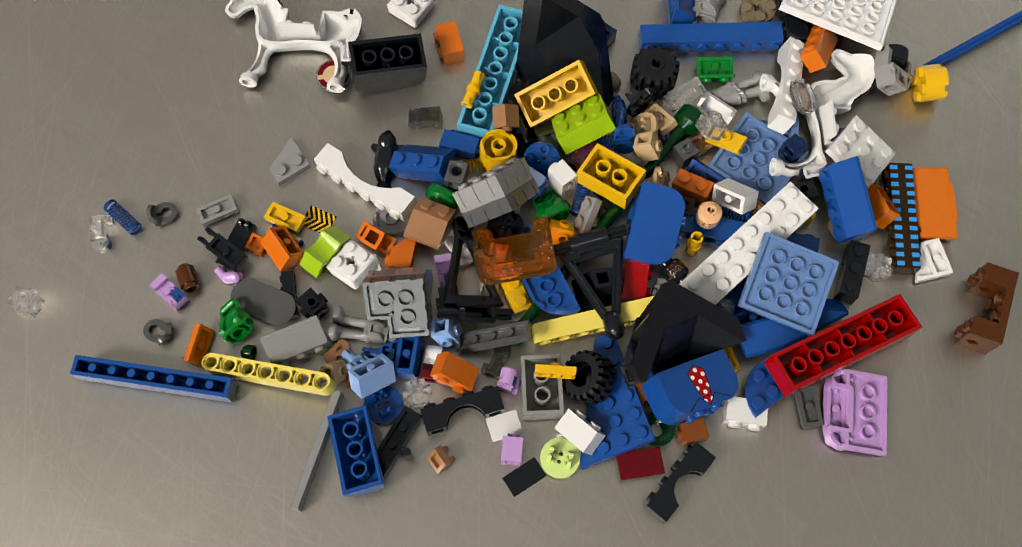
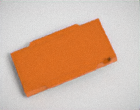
[913,168,958,240]

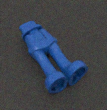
[611,95,635,154]

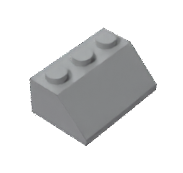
[260,315,331,366]

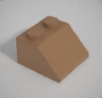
[404,196,456,250]

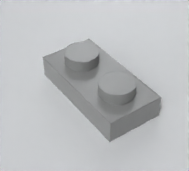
[196,194,239,227]
[573,196,602,234]

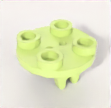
[540,438,580,479]

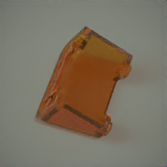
[472,216,557,285]

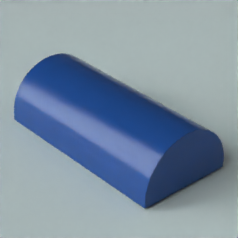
[327,405,385,497]

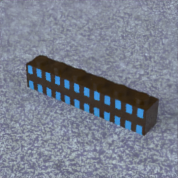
[881,163,921,275]

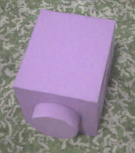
[501,433,523,465]

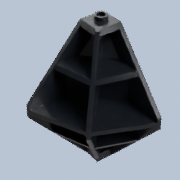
[516,0,614,107]
[620,280,747,387]

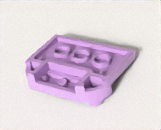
[823,369,887,456]

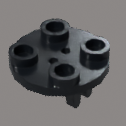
[625,87,659,117]
[487,211,525,246]

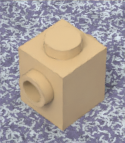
[633,131,663,163]

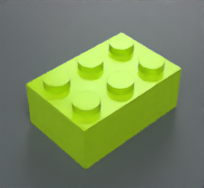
[551,93,616,155]

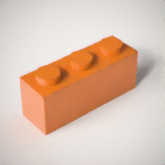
[800,25,838,73]

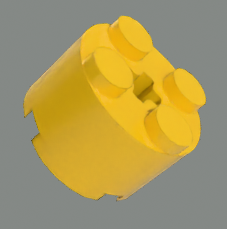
[910,64,949,102]
[480,129,517,171]

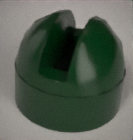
[240,345,257,360]

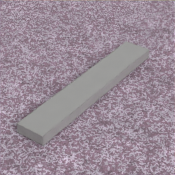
[290,390,344,512]

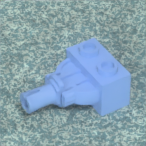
[341,348,396,399]

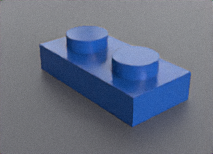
[686,158,726,183]

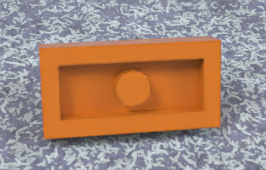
[182,323,215,367]

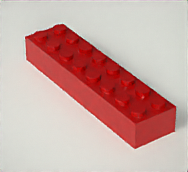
[764,294,922,398]

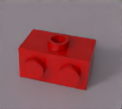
[622,260,653,301]

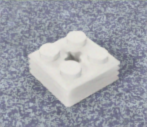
[387,0,435,28]
[326,240,380,290]

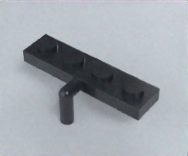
[377,406,422,479]

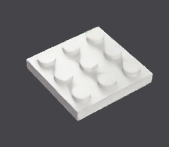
[825,115,896,189]

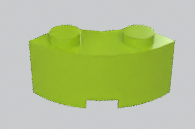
[300,225,352,278]

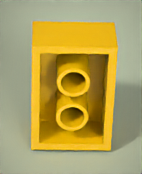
[577,143,646,209]

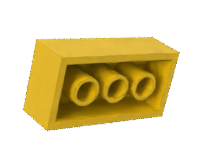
[514,60,599,128]

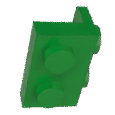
[696,57,735,83]

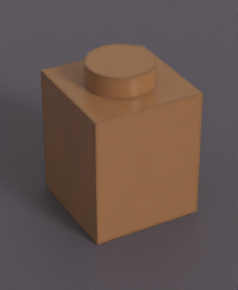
[492,104,520,132]

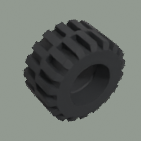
[562,350,617,405]

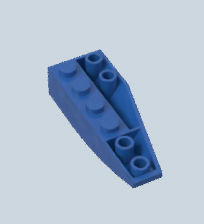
[732,299,849,358]

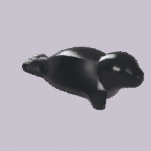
[507,99,539,158]
[371,130,404,188]

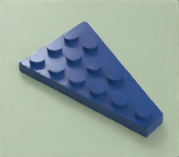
[580,334,656,470]

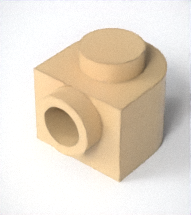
[319,360,348,384]

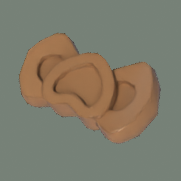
[324,339,351,363]

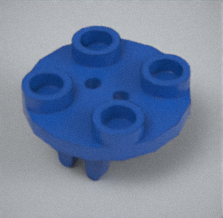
[523,142,560,176]
[363,386,403,425]

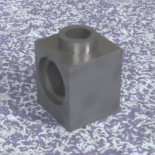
[671,138,699,169]
[444,160,470,190]

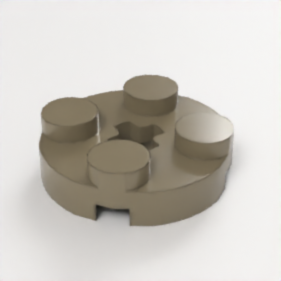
[740,0,776,22]

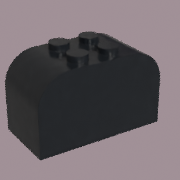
[348,33,427,92]

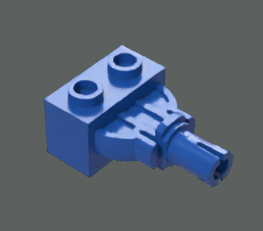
[361,336,425,380]

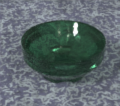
[646,411,676,447]

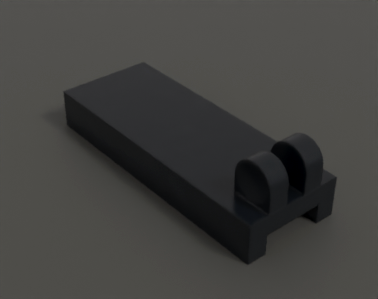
[215,218,257,271]

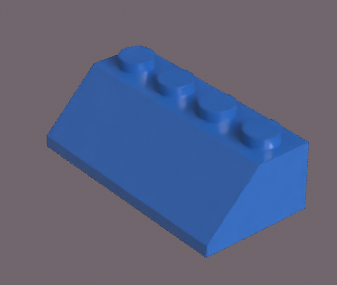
[819,156,878,244]

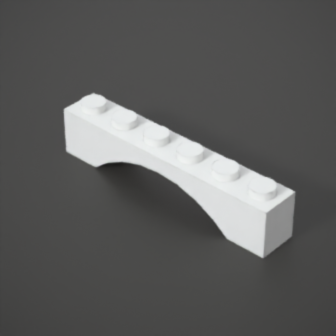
[767,36,805,134]
[314,143,417,222]

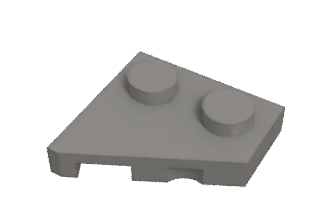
[269,138,311,186]

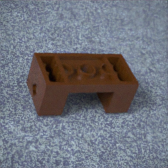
[954,262,1019,355]

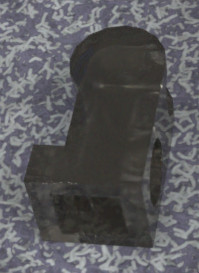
[408,106,443,130]
[481,345,511,381]

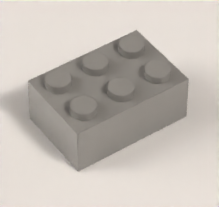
[521,354,564,420]

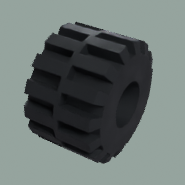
[630,45,680,100]

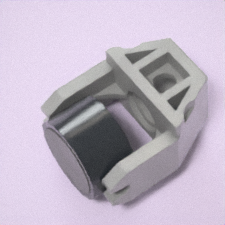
[874,44,914,96]

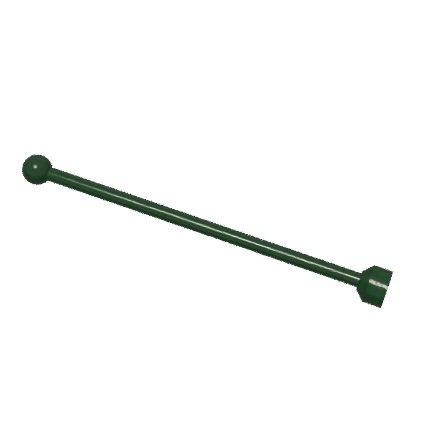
[508,104,706,347]

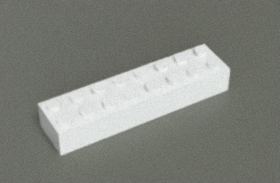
[680,181,819,305]

